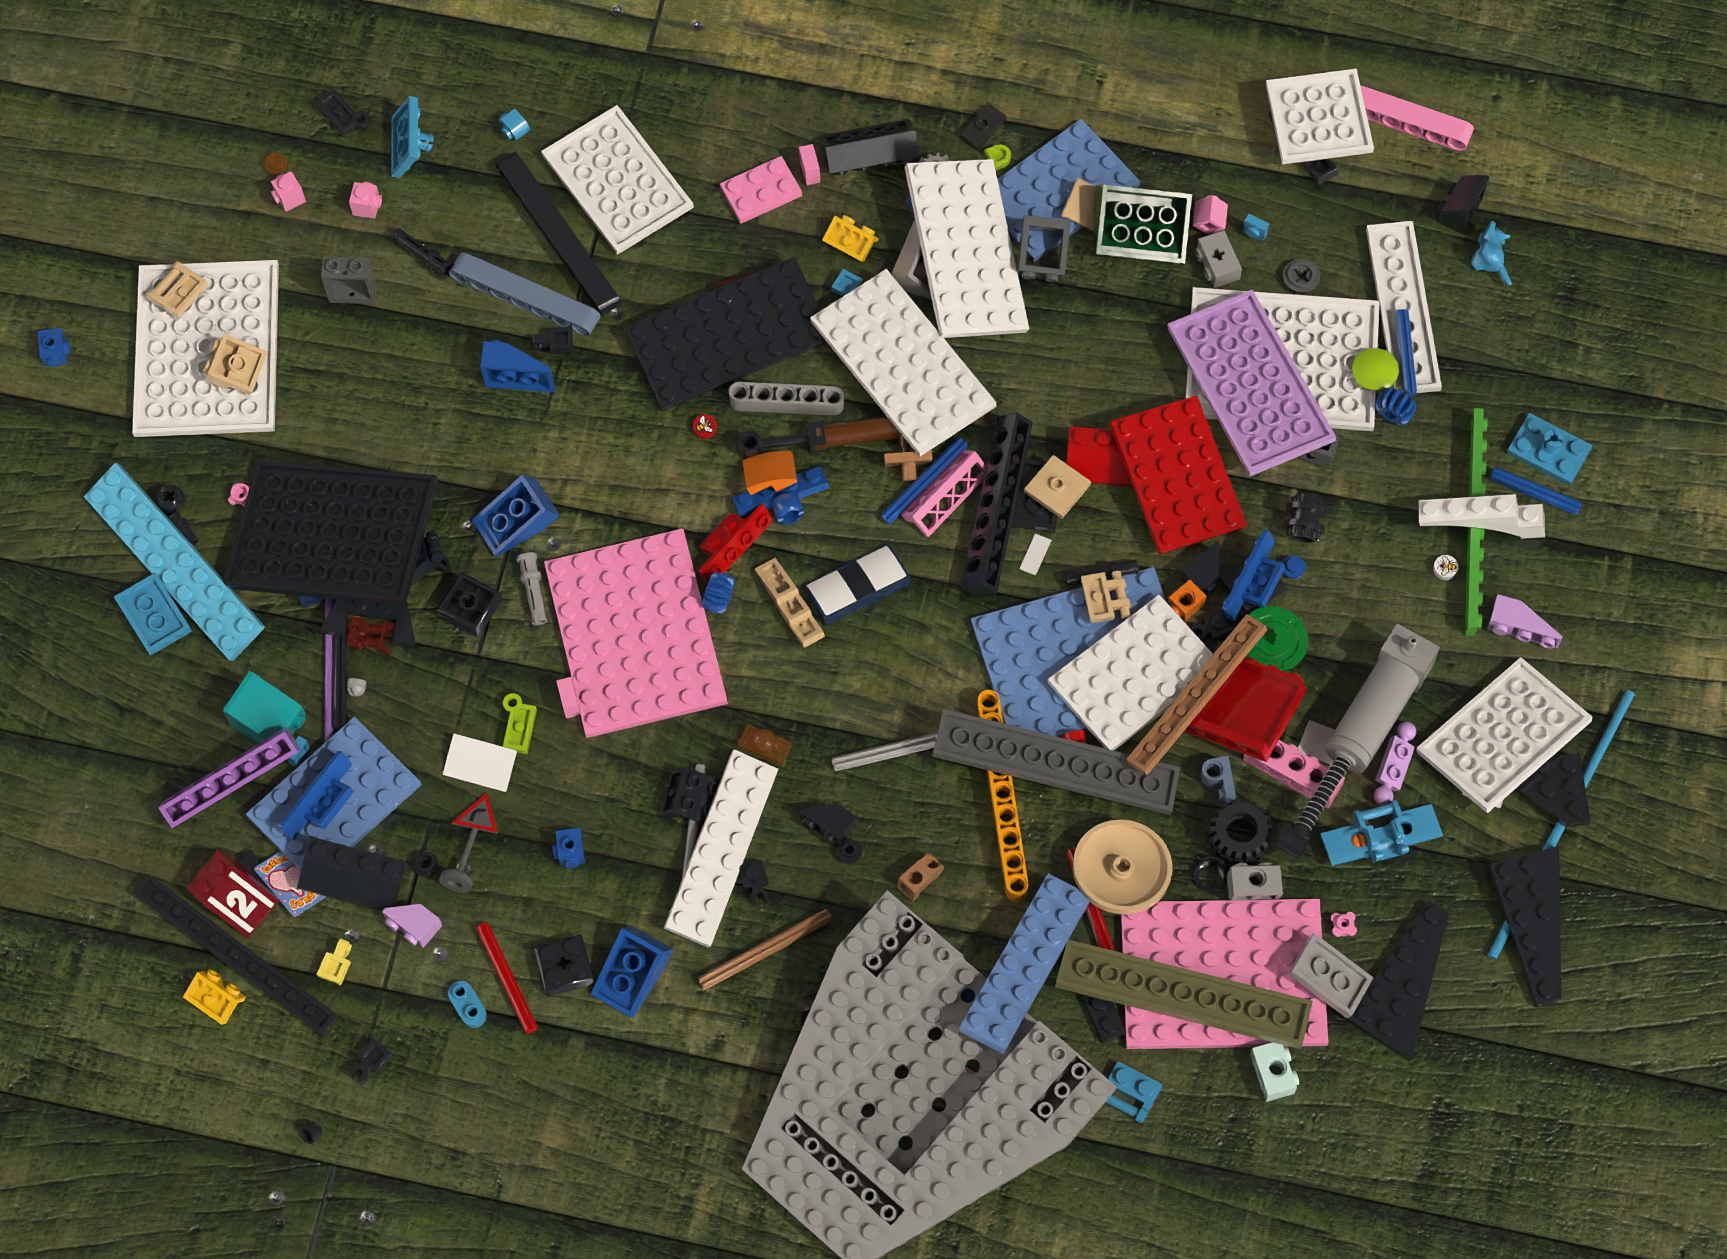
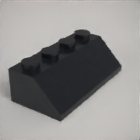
[820,119,920,175]
[297,836,407,911]

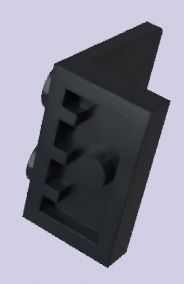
[660,766,721,825]

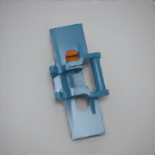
[1320,800,1443,866]

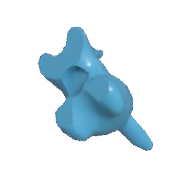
[1471,220,1512,286]

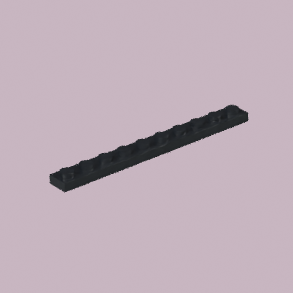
[132,874,339,1037]

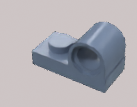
[1200,756,1237,805]

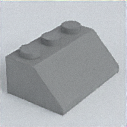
[891,220,932,300]

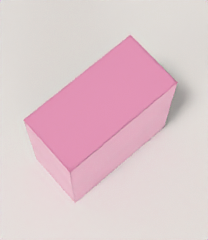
[799,144,820,185]
[557,677,581,719]

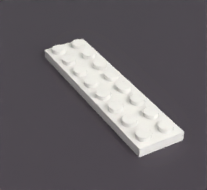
[1366,221,1442,393]
[664,749,778,948]

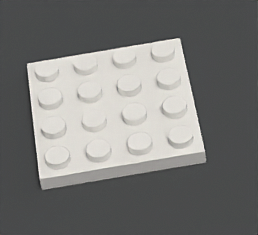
[1266,69,1374,164]

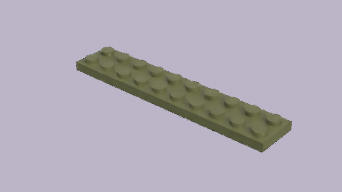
[1055,940,1313,1049]

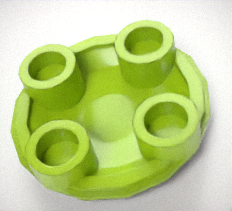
[1352,348,1399,391]

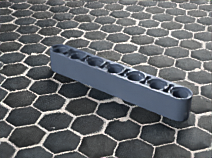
[449,252,601,337]

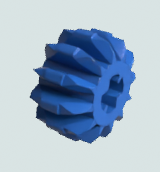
[1375,387,1417,425]
[702,572,735,614]

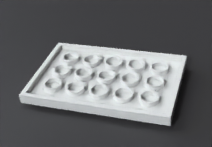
[541,105,694,255]
[1048,595,1213,751]
[1417,657,1592,813]

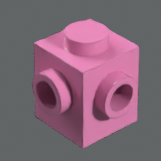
[271,171,306,212]
[349,182,382,219]
[1193,195,1228,235]

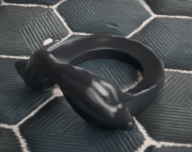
[1193,855,1230,891]

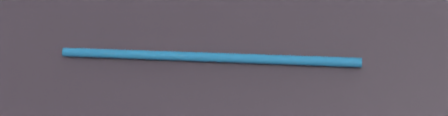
[1487,690,1635,960]

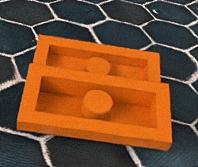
[743,451,797,495]

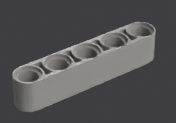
[729,382,844,415]

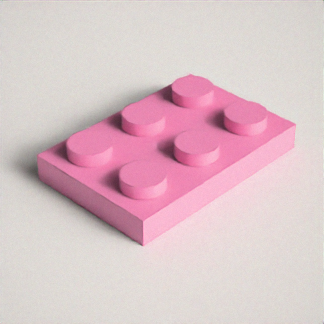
[720,156,802,224]

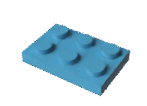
[114,572,192,656]

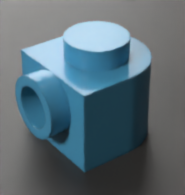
[499,109,530,141]

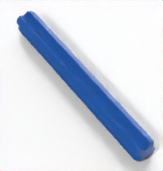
[881,438,967,525]

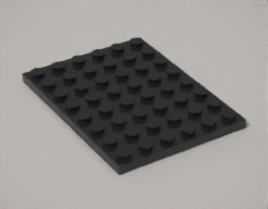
[223,460,439,605]

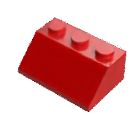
[1067,427,1133,487]

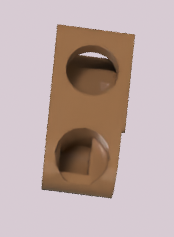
[897,853,944,902]

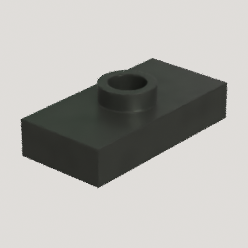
[960,103,1006,151]

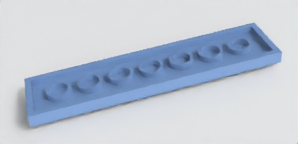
[959,874,1090,1054]

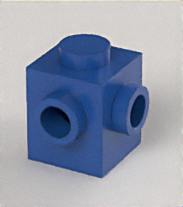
[38,328,71,367]
[553,828,585,868]

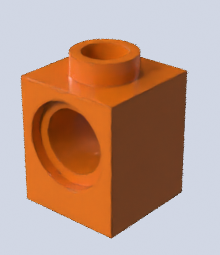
[1168,580,1206,622]

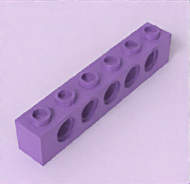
[159,727,300,828]

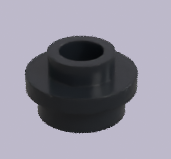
[837,839,862,864]
[413,852,438,877]

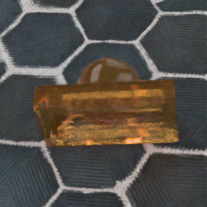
[738,724,792,766]

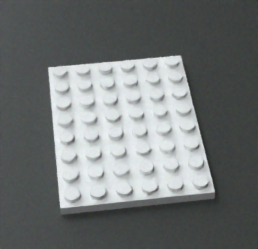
[132,260,279,437]
[1186,287,1379,431]

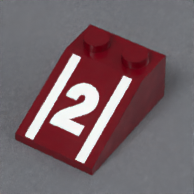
[186,850,280,938]

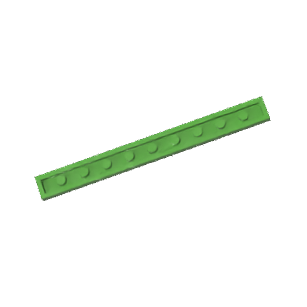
[1465,408,1487,636]

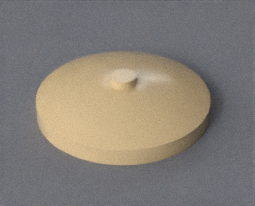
[1073,820,1172,914]

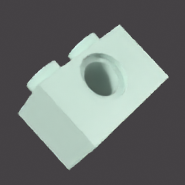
[1250,1042,1299,1102]

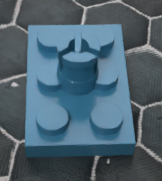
[391,96,434,178]
[1506,413,1593,486]

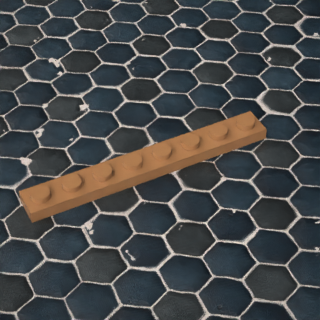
[1126,614,1267,776]

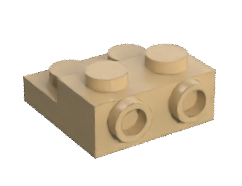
[203,334,268,395]

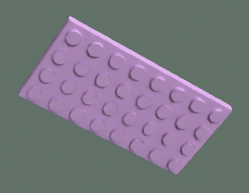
[1168,290,1336,477]

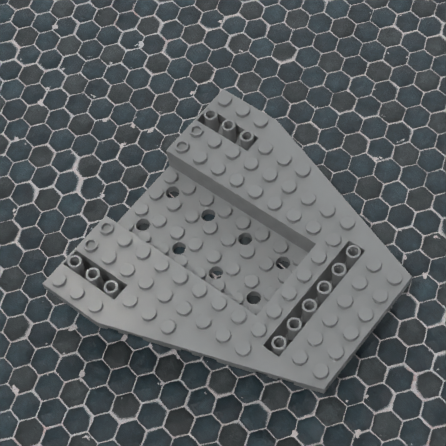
[742,890,1117,1259]

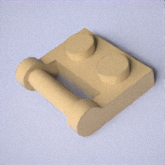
[146,261,208,318]

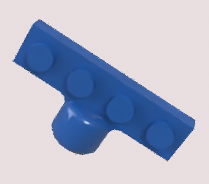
[732,466,829,525]

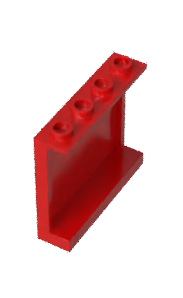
[1184,648,1307,762]

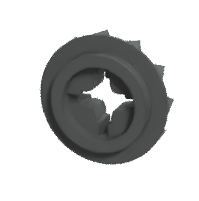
[1283,259,1320,294]

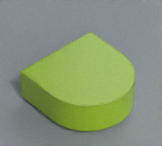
[984,144,1011,171]

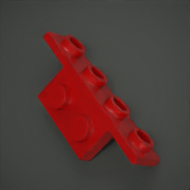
[698,504,773,584]

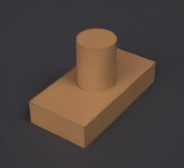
[884,450,932,482]

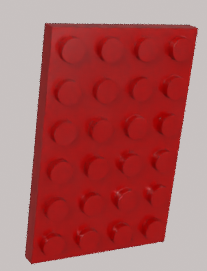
[1109,395,1247,555]

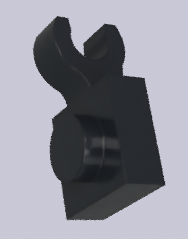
[533,327,574,353]

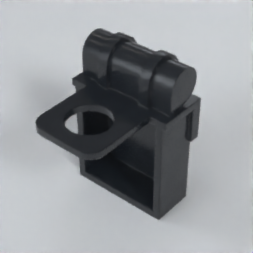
[411,530,452,585]

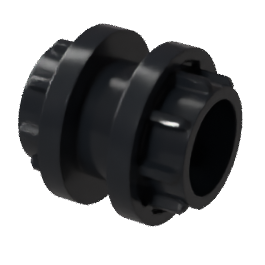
[1283,494,1328,543]

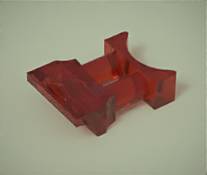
[346,617,395,655]

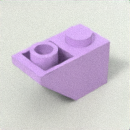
[382,904,442,948]

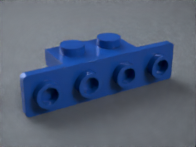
[1223,529,1285,621]
[279,751,354,840]

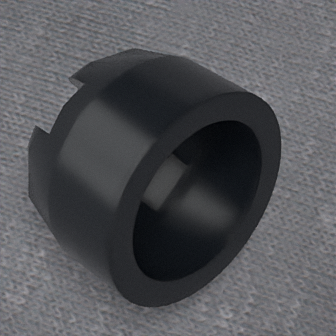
[300,1122,322,1144]

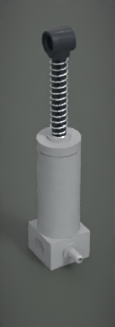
[1276,624,1440,860]

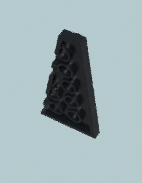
[1347,900,1449,1062]

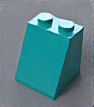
[223,671,306,743]

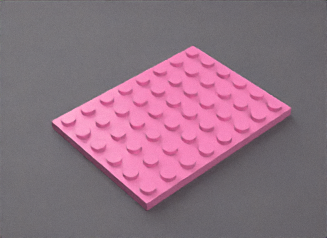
[544,529,728,738]
[1121,899,1328,1049]

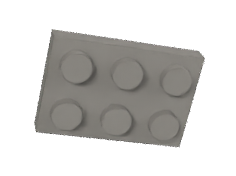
[1288,933,1373,1019]

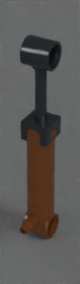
[738,416,910,460]

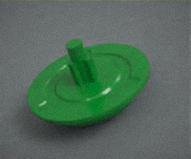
[1245,606,1308,671]

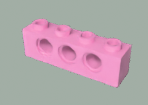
[1243,740,1345,809]

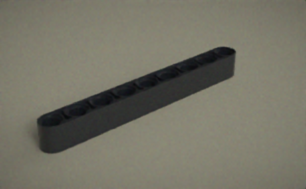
[495,151,621,317]

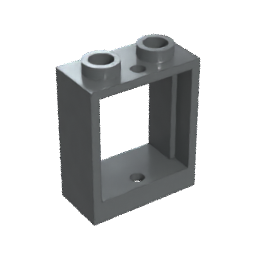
[1017,215,1071,282]
[321,256,377,304]

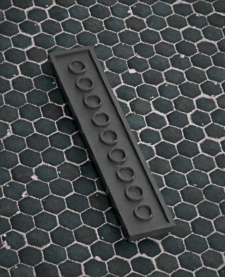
[932,709,1180,815]

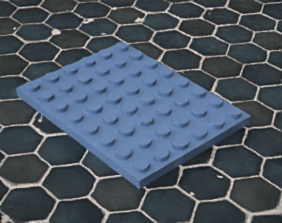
[971,567,1166,737]

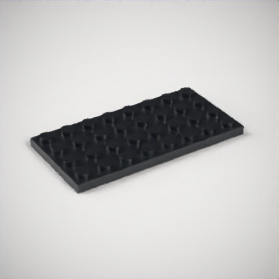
[625,257,827,412]

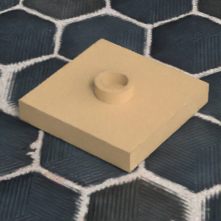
[1024,455,1091,519]

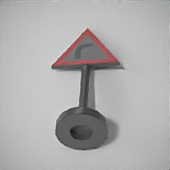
[439,793,498,893]

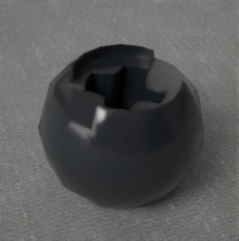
[155,485,185,514]

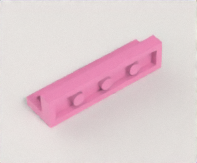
[901,450,986,537]

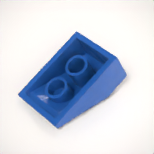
[480,340,555,393]
[472,474,560,556]
[591,926,674,1018]

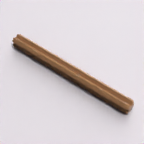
[698,909,832,990]

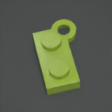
[503,693,537,754]

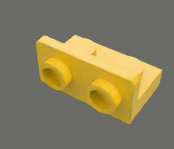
[822,215,879,262]
[183,969,246,1025]

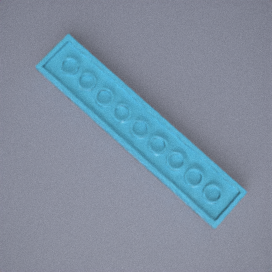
[84,463,265,661]

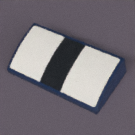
[803,544,910,626]

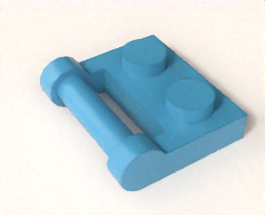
[1105,1061,1163,1124]

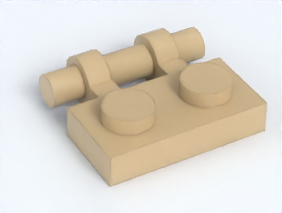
[1081,571,1131,624]

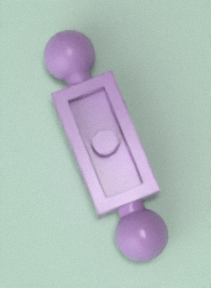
[1374,722,1416,806]

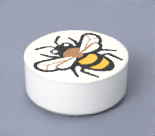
[1433,555,1458,580]

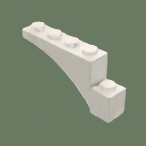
[1419,494,1545,539]

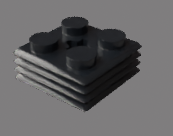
[437,572,502,637]
[534,934,595,997]

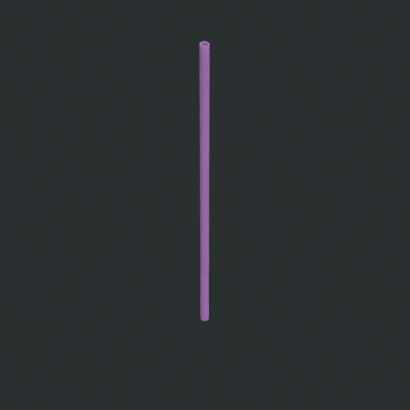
[324,598,334,743]

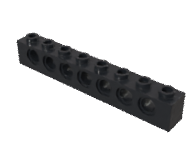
[961,412,1033,597]

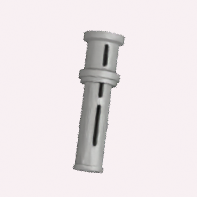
[516,552,548,625]

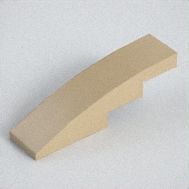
[755,558,825,648]

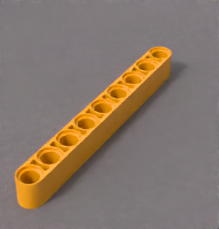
[977,690,1028,902]

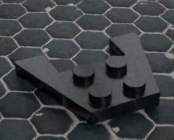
[321,599,415,648]

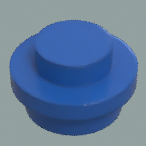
[1282,556,1306,579]

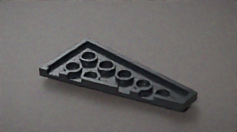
[1488,846,1562,1007]

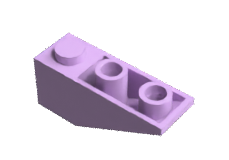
[1487,595,1563,648]

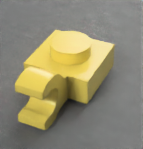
[317,939,352,985]

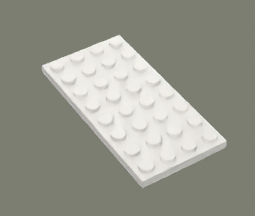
[905,159,1029,338]
[810,269,996,456]

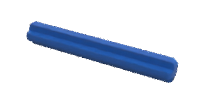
[1395,309,1417,396]
[1490,467,1582,515]

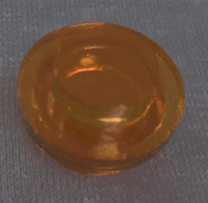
[265,152,288,175]

